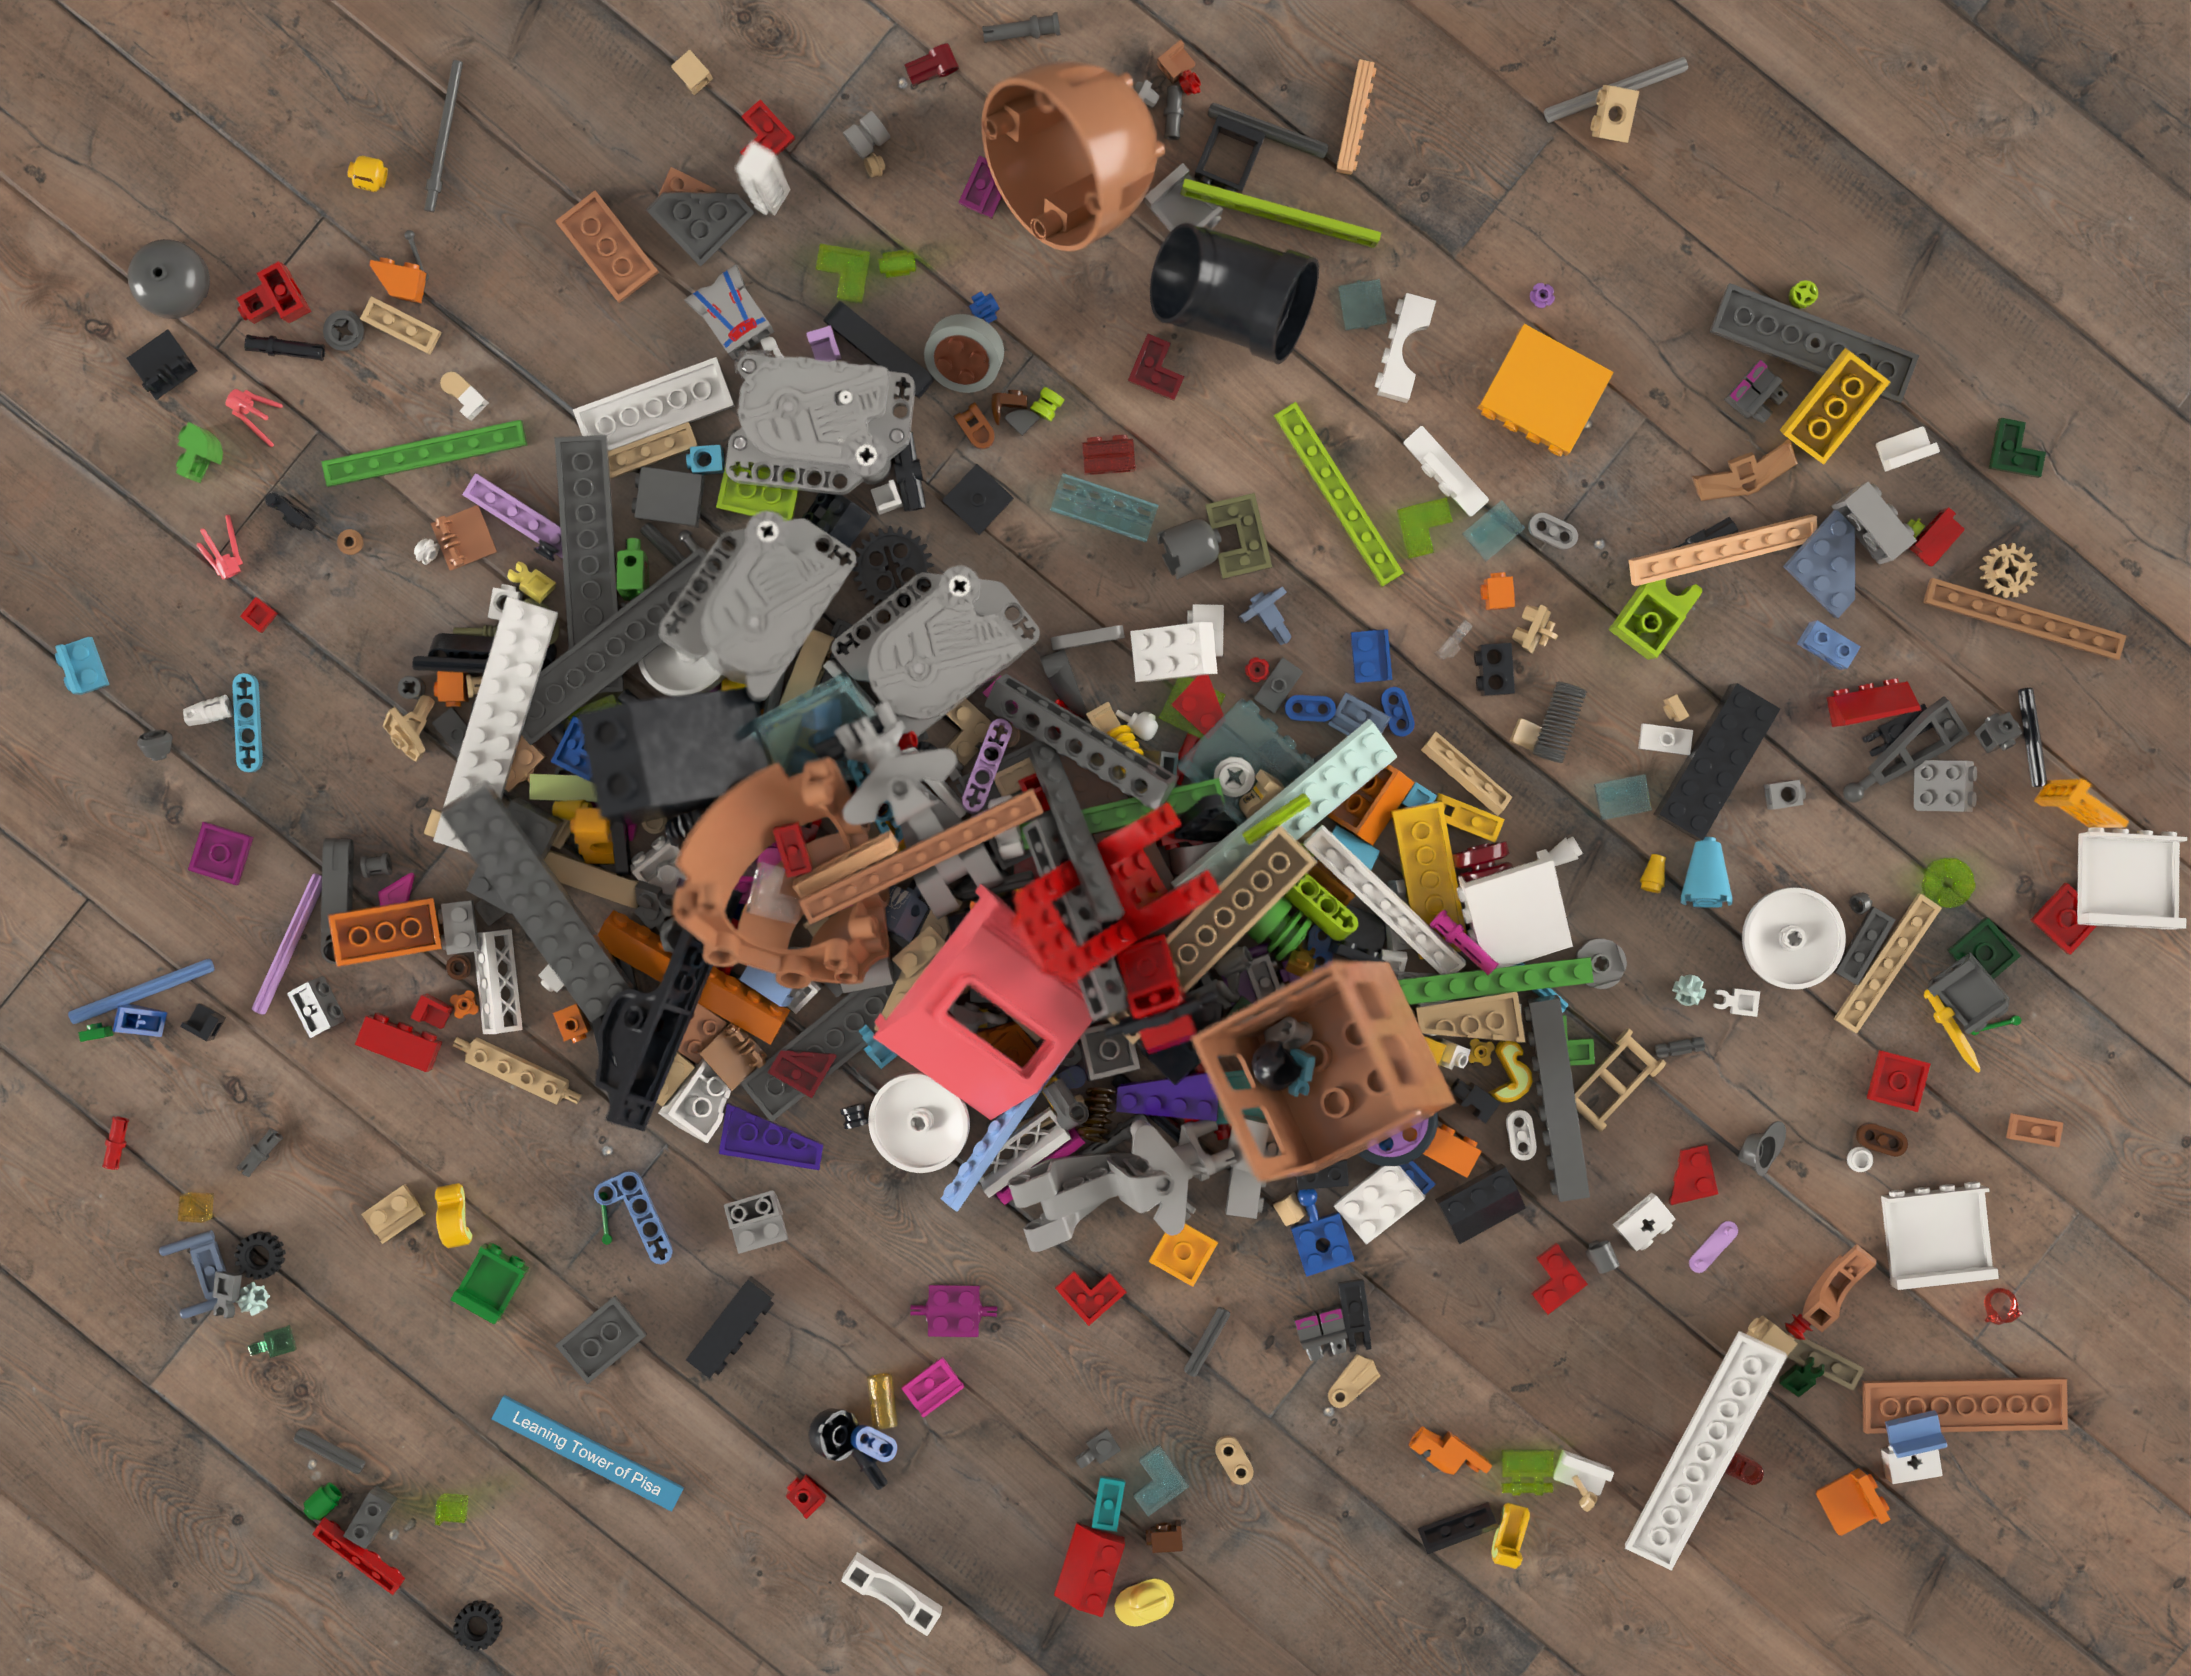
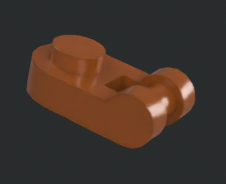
[953,402,995,449]

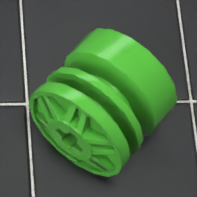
[1246,896,1313,961]

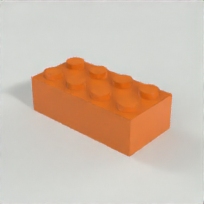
[328,897,442,967]

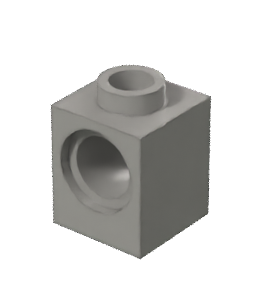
[1764,780,1806,810]

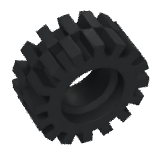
[234,1231,286,1280]
[453,1600,503,1651]

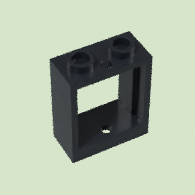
[1194,115,1266,194]

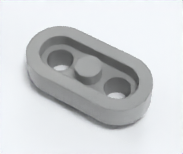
[1528,513,1578,550]

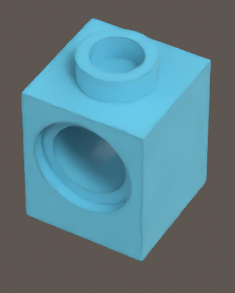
[686,445,725,475]

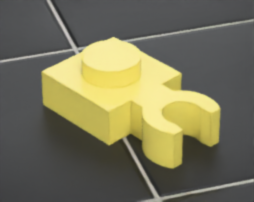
[507,561,556,604]

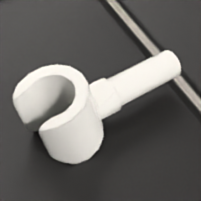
[761,336,784,357]

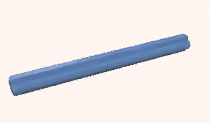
[68,959,215,1024]

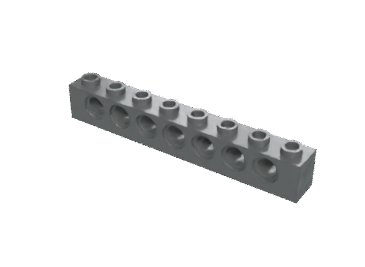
[984,674,1178,809]
[1022,816,1130,1021]

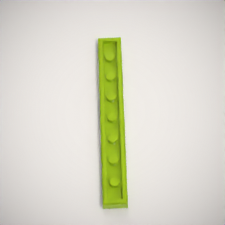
[1180,179,1382,248]
[1274,402,1404,587]

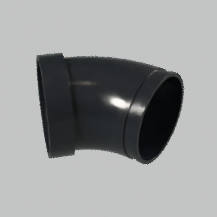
[1150,223,1319,364]

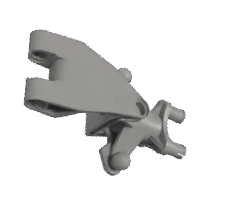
[834,700,1005,920]
[1008,1120,1236,1252]

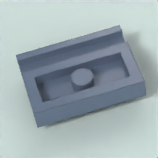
[1328,692,1391,736]

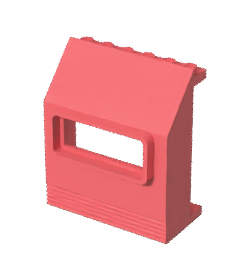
[873,884,1092,1120]

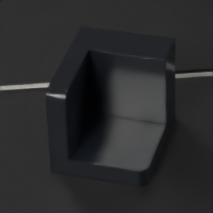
[180,1004,226,1042]

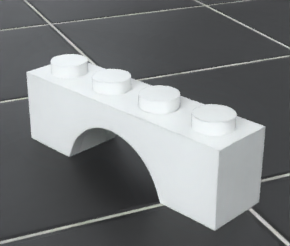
[1375,293,1436,403]
[841,1552,942,1636]

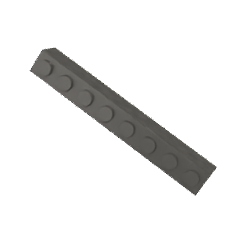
[1524,995,1590,1202]

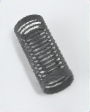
[1532,681,1587,763]

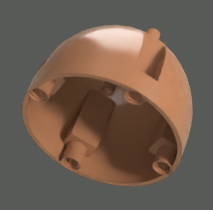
[982,61,1165,251]

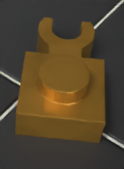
[1285,942,1316,978]

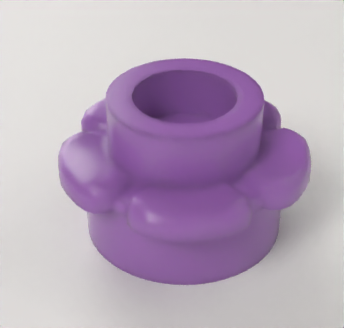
[1530,283,1555,308]

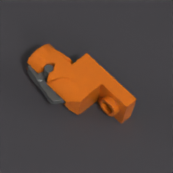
[1409,1426,1492,1475]

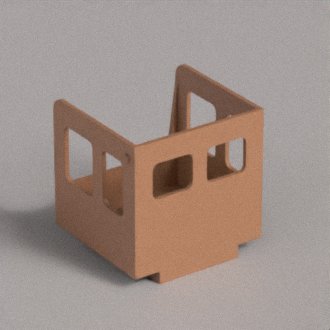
[1192,962,1455,1182]

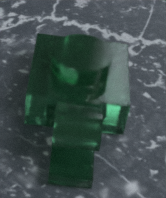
[248,1325,297,1358]

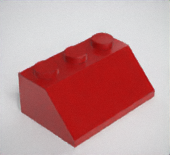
[1826,678,1921,727]
[1054,1522,1125,1617]

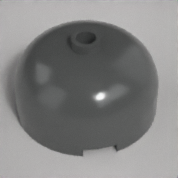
[128,239,210,319]

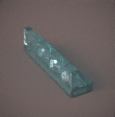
[1050,473,1159,542]

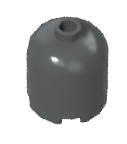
[1157,519,1221,580]

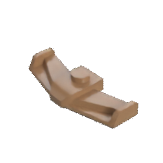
[1692,439,1798,501]

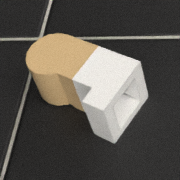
[440,372,489,421]

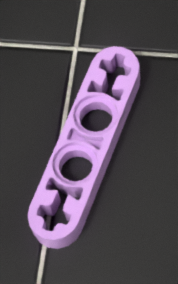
[961,719,1012,814]

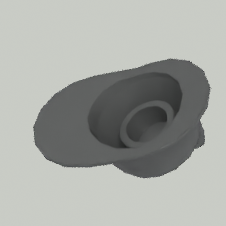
[1738,1121,1786,1176]

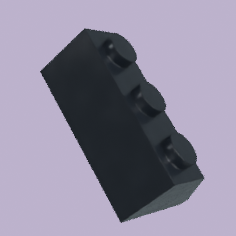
[1435,1163,1526,1244]

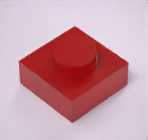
[240,597,278,633]

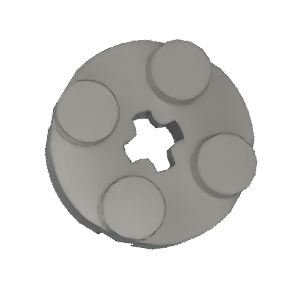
[1575,938,1627,989]

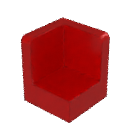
[410,994,454,1029]

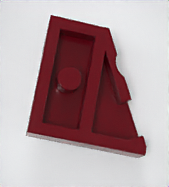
[768,1050,837,1099]

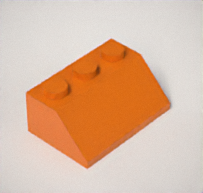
[1327,765,1415,846]

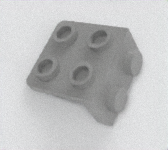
[1914,760,1977,812]

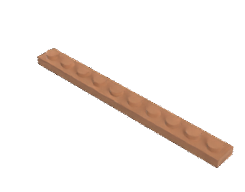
[799,788,1044,925]

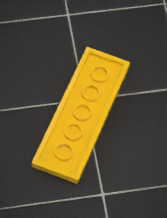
[1391,800,1467,960]

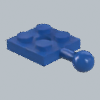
[1290,1189,1354,1277]

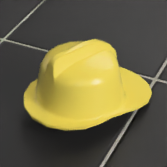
[1115,1578,1174,1627]

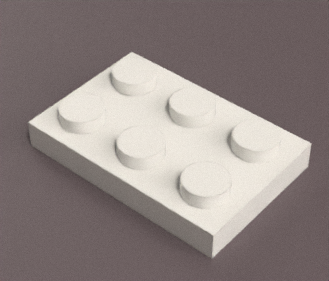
[1334,1166,1425,1245]

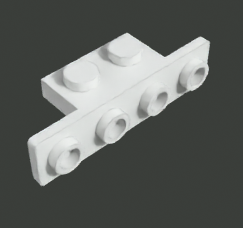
[1403,426,1489,517]

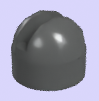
[1849,892,1873,914]

